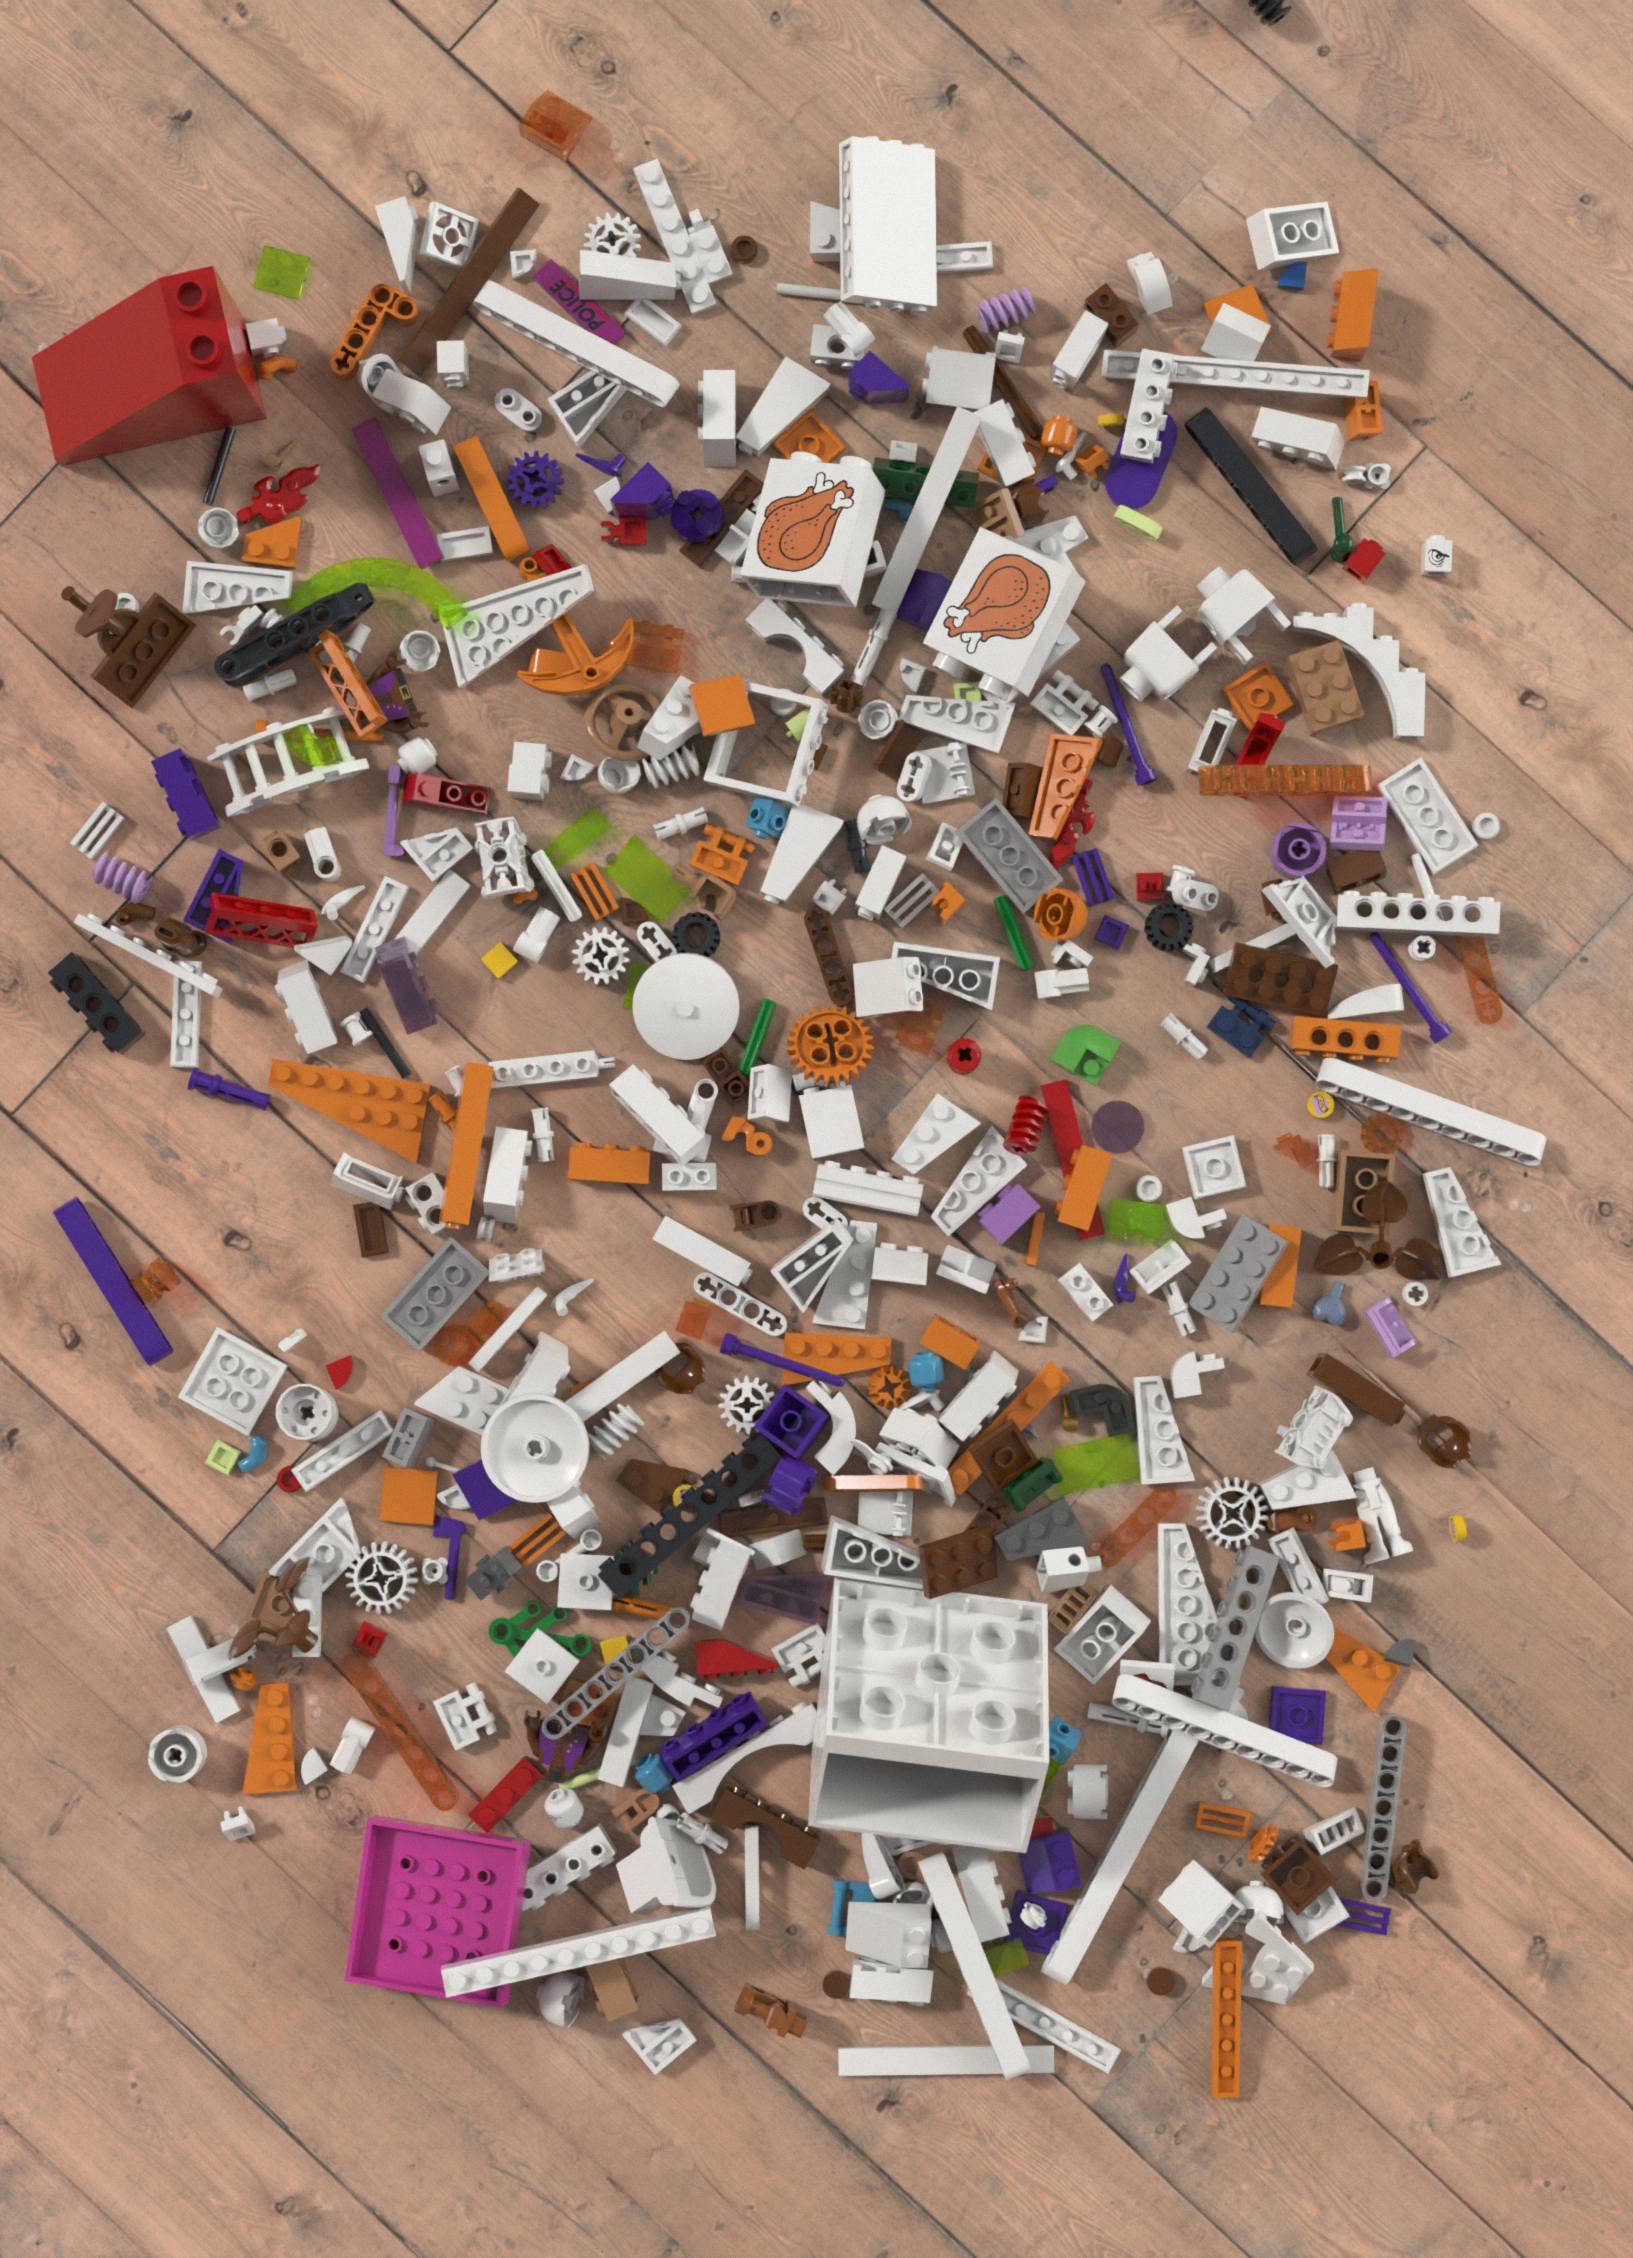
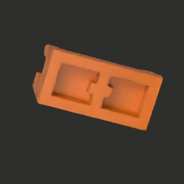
[1343,380,1383,441]
[931,881,966,926]
[919,1313,982,1370]
[1328,1517,1366,1552]

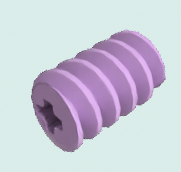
[977,286,1036,334]
[92,851,153,904]

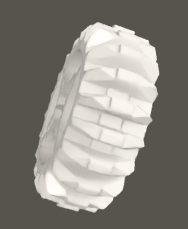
[1195,1477,1268,1549]
[345,1541,418,1614]

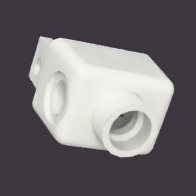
[1197,566,1291,666]
[1119,605,1217,702]

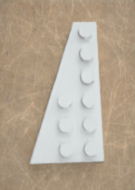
[439,564,594,688]
[1157,1523,1240,1685]

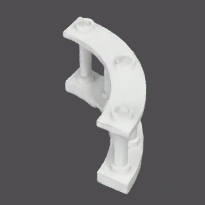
[207,706,369,817]

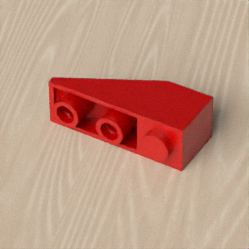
[402,773,491,814]
[695,1638,779,1679]

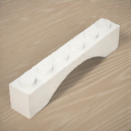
[672,1701,817,1814]

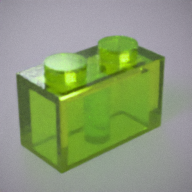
[1107,1199,1166,1242]

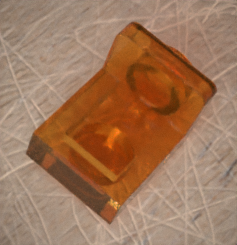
[1272,1132,1314,1168]
[463,1298,510,1345]

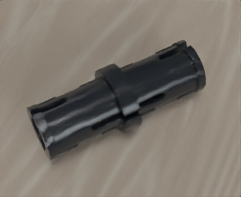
[844,819,871,874]

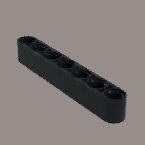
[1184,407,1318,567]

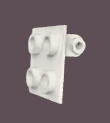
[915,742,975,804]
[489,1248,545,1283]
[858,1491,913,1536]

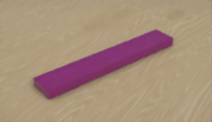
[351,417,445,570]

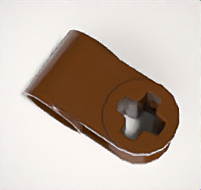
[729,1200,782,1232]

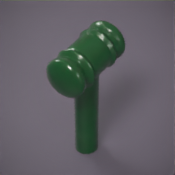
[1331,497,1353,563]

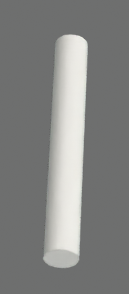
[777,283,841,300]
[1410,853,1444,921]

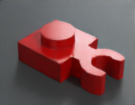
[601,517,647,546]

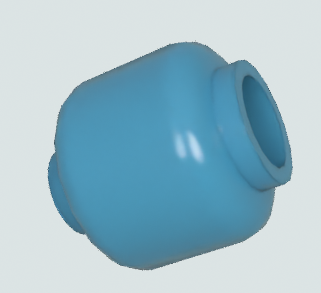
[908,1351,945,1392]
[635,1753,673,1794]

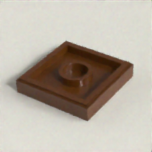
[968,1419,1039,1493]

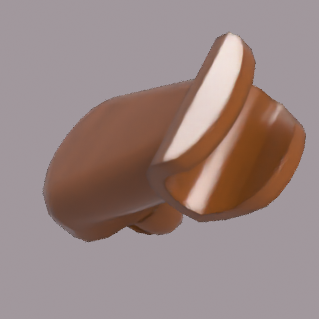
[994,1278,1031,1329]
[1262,1506,1317,1533]

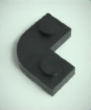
[1070,1384,1135,1437]

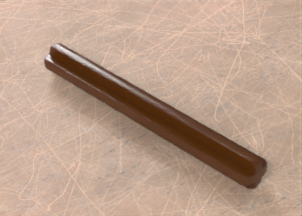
[962,325,1043,440]

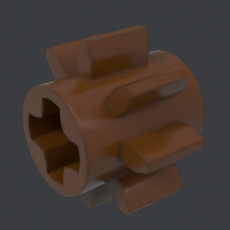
[830,680,863,713]

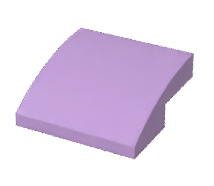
[1330,795,1388,851]

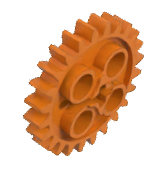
[787,1004,874,1087]

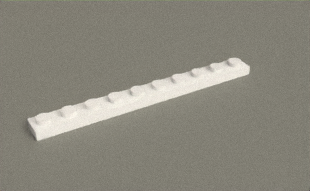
[1101,350,1370,399]

